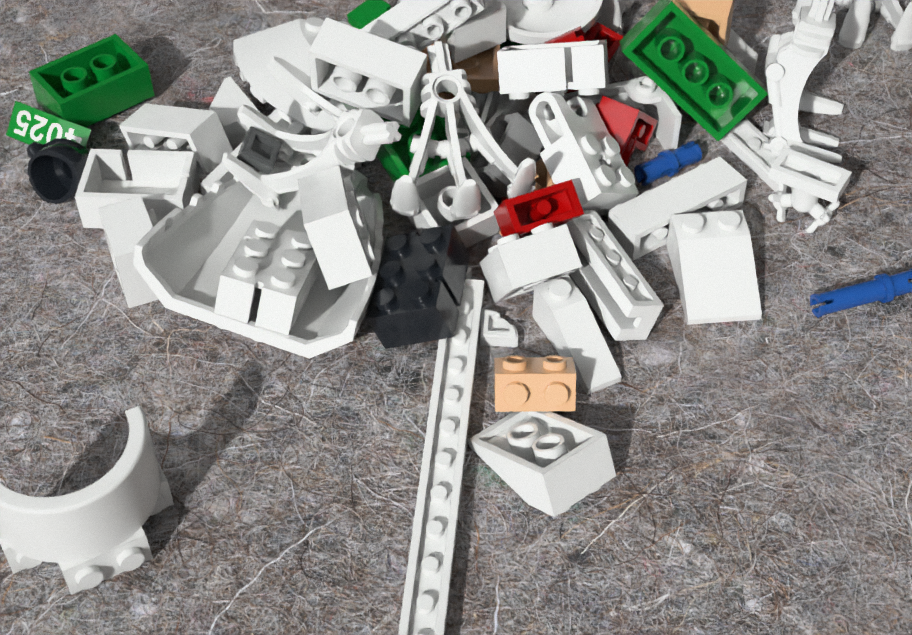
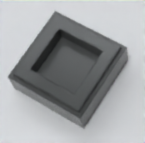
[237,126,282,175]

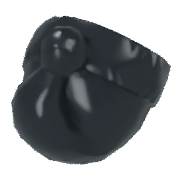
[27,138,89,204]

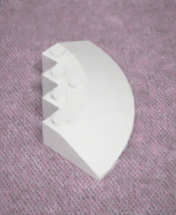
[233,17,347,135]

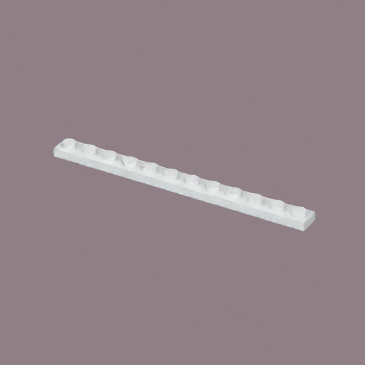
[398,279,484,635]

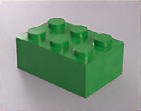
[29,33,155,127]

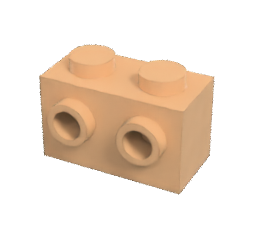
[494,355,576,412]

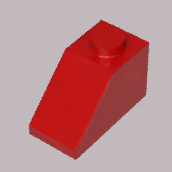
[493,179,584,238]

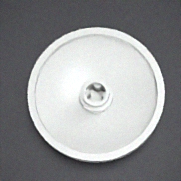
[497,0,603,45]

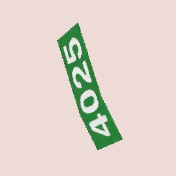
[6,101,91,148]

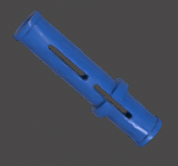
[810,269,912,318]

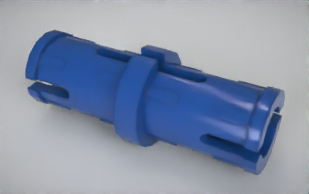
[634,141,702,186]

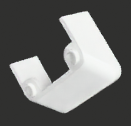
[522,76,682,161]

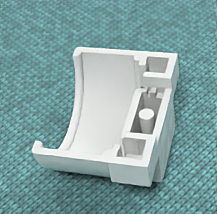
[0,406,174,595]

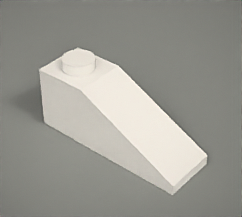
[533,274,622,395]

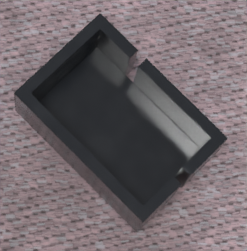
[366,224,470,349]

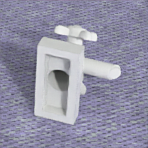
[768,147,852,234]

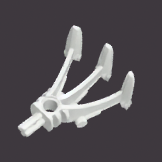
[762,0,844,163]
[792,0,912,51]
[390,41,536,220]
[222,56,402,211]

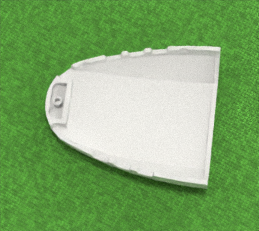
[133,154,384,358]

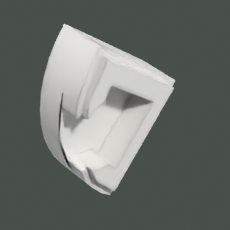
[480,309,518,347]

